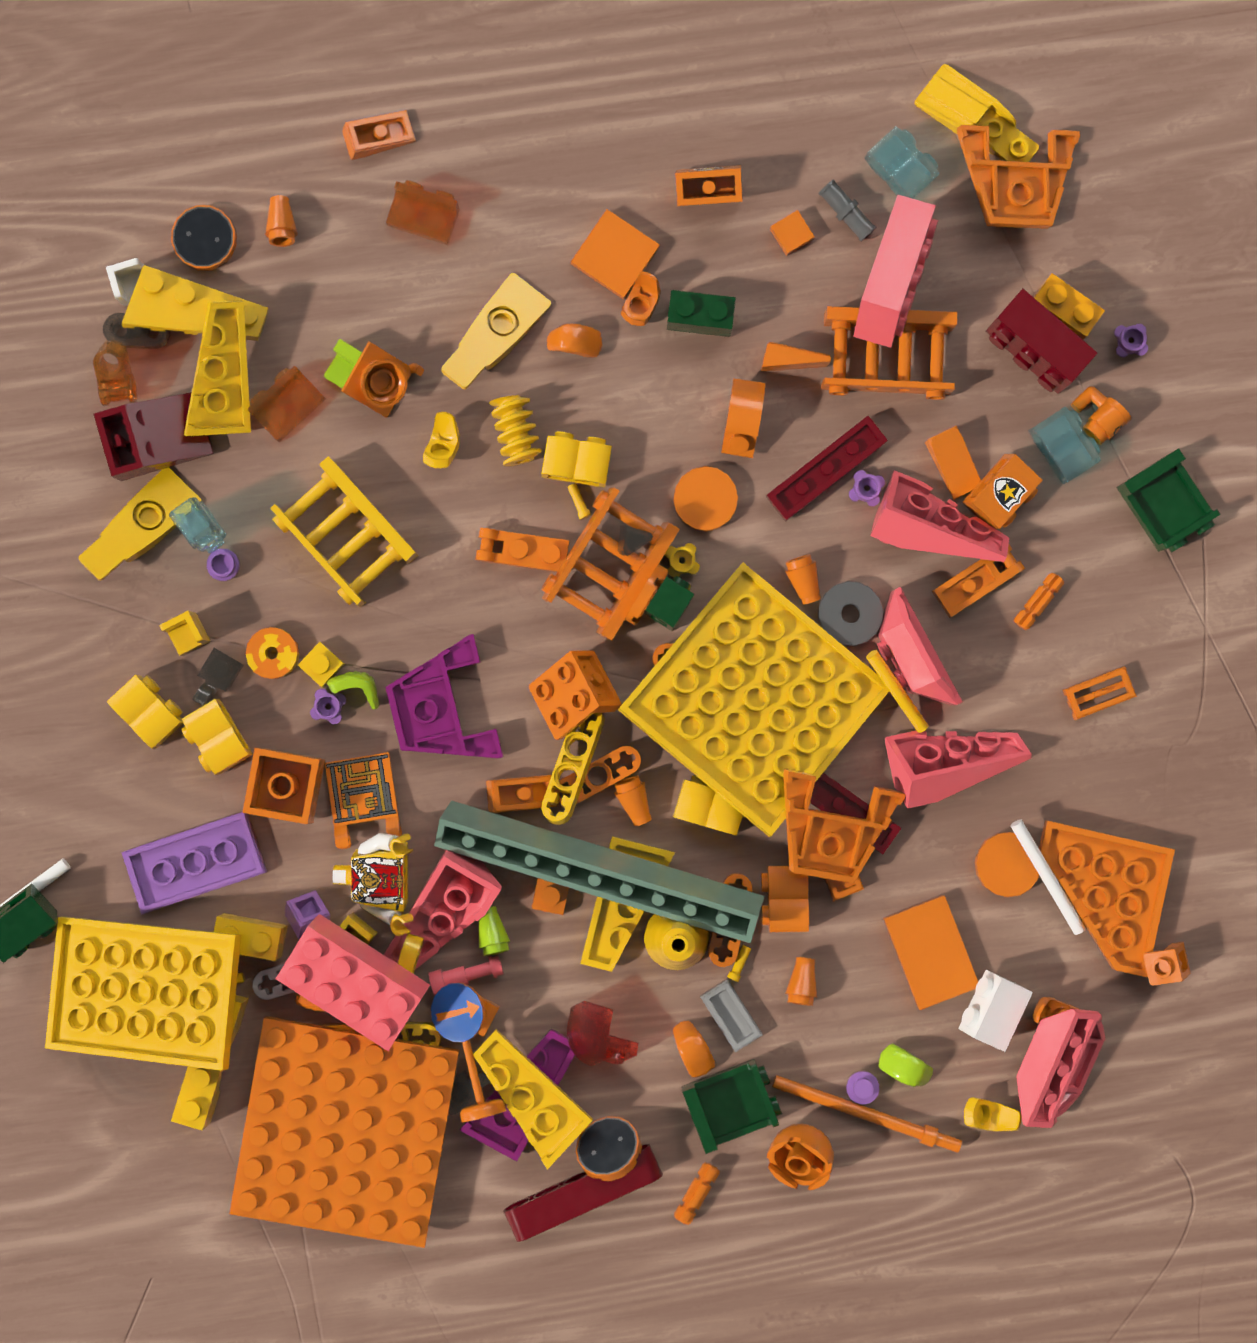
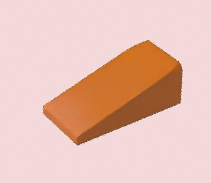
[342,110,416,160]
[761,342,831,371]
[925,425,981,500]
[486,774,557,813]

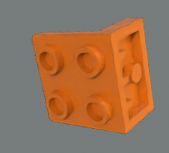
[529,650,622,740]

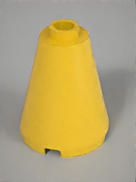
[644,914,709,970]

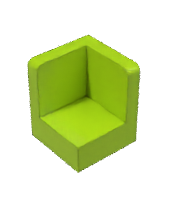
[324,339,362,388]

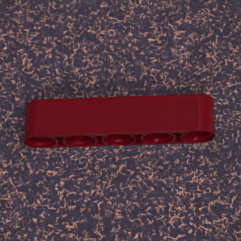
[503,1144,663,1242]

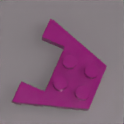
[386,634,504,758]

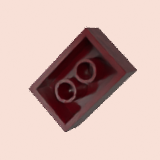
[986,288,1098,394]

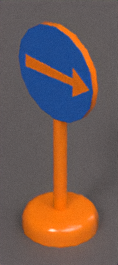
[431,983,507,1123]

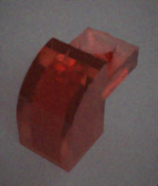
[567,1001,639,1066]

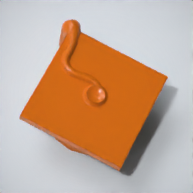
[341,341,424,418]

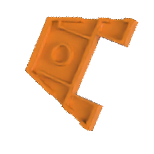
[957,125,1080,229]
[783,769,906,884]

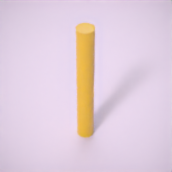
[866,650,929,733]

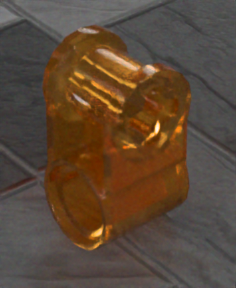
[93,340,138,406]

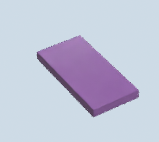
[121,812,267,914]

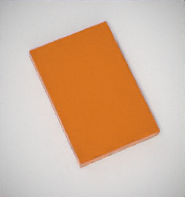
[883,895,978,1010]

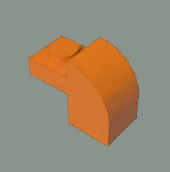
[721,378,765,458]

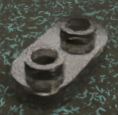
[103,313,170,349]

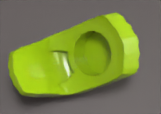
[327,671,379,710]
[878,1044,933,1087]

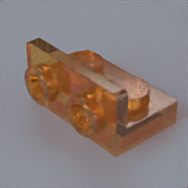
[386,180,460,245]
[247,366,326,442]

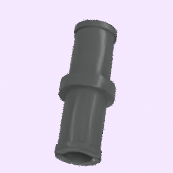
[818,179,877,241]

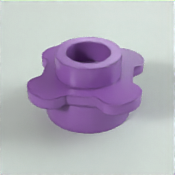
[1114,324,1148,357]
[849,470,885,506]
[310,689,346,724]

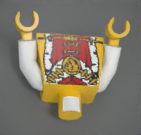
[333,833,413,936]

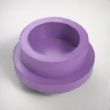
[207,549,240,581]
[846,1071,879,1104]

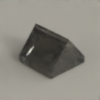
[618,525,653,556]

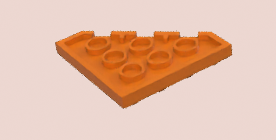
[1039,820,1175,977]

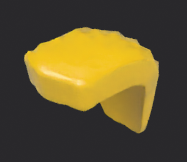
[423,412,460,469]
[964,1097,1022,1132]

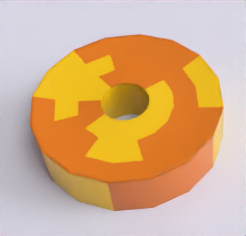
[246,627,299,679]

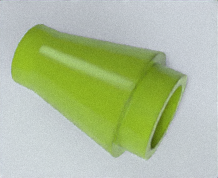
[479,906,511,956]

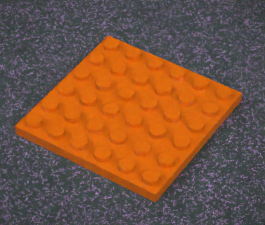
[229,1016,460,1248]

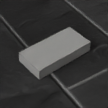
[700,979,763,1052]

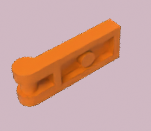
[475,528,570,572]
[932,544,1025,618]

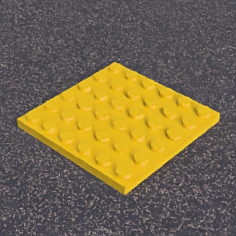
[618,562,889,837]

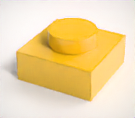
[298,641,345,687]

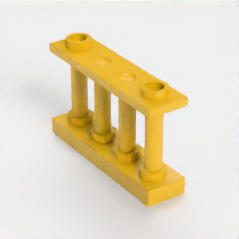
[270,456,419,607]

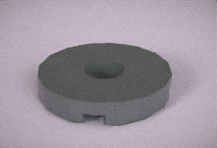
[818,581,883,646]

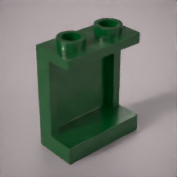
[1116,448,1221,552]
[681,1059,782,1154]

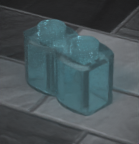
[864,126,940,199]
[1028,406,1101,484]
[169,497,227,553]

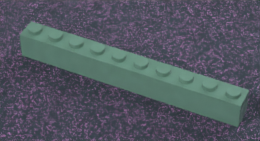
[434,800,765,943]

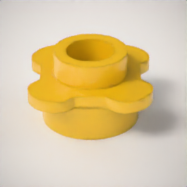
[665,543,700,578]

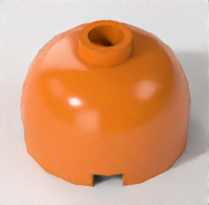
[767,1123,834,1190]

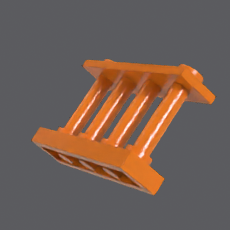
[821,306,957,400]
[541,487,680,641]

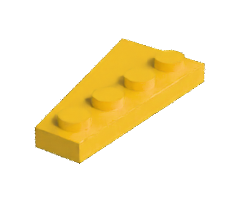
[122,265,269,341]
[184,301,251,436]
[580,836,675,972]
[473,1029,593,1170]

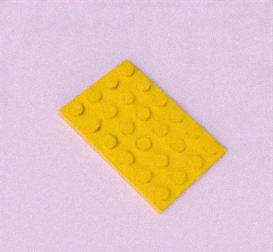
[45,917,241,1071]

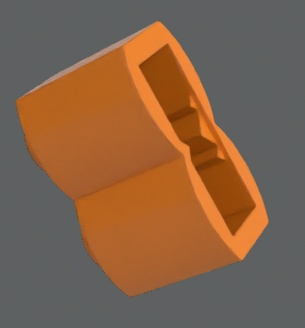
[761,865,809,932]

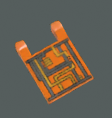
[325,752,403,849]

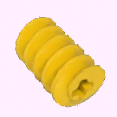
[489,395,542,467]

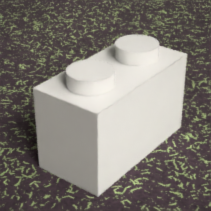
[958,970,1033,1052]

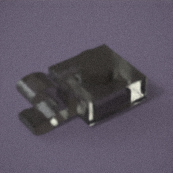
[192,648,244,706]
[449,1070,491,1116]

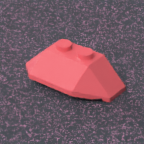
[877,587,963,705]
[1016,1009,1105,1128]

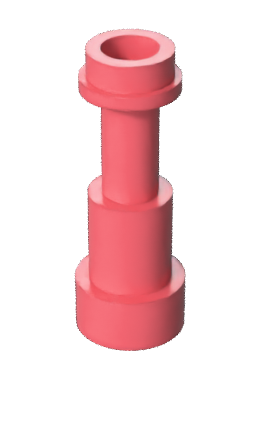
[428,955,504,996]

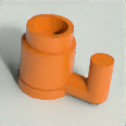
[1070,386,1132,445]

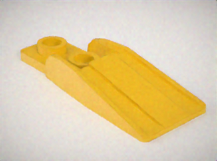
[914,64,1039,162]
[441,273,551,389]
[79,467,201,581]

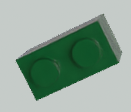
[667,290,736,337]
[645,576,694,631]
[0,883,57,963]

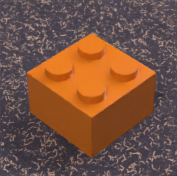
[242,748,325,825]

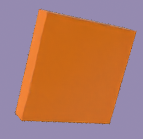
[571,209,660,300]

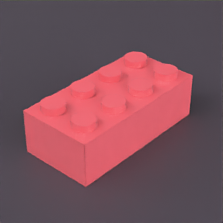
[853,195,938,348]
[276,914,430,1051]

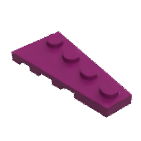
[460,1028,580,1162]

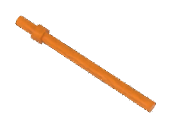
[772,1075,962,1153]

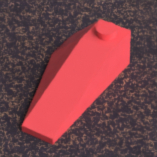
[870,470,1010,562]
[885,731,1032,809]
[383,850,502,970]

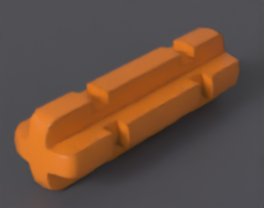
[1014,573,1064,630]
[674,1162,720,1225]

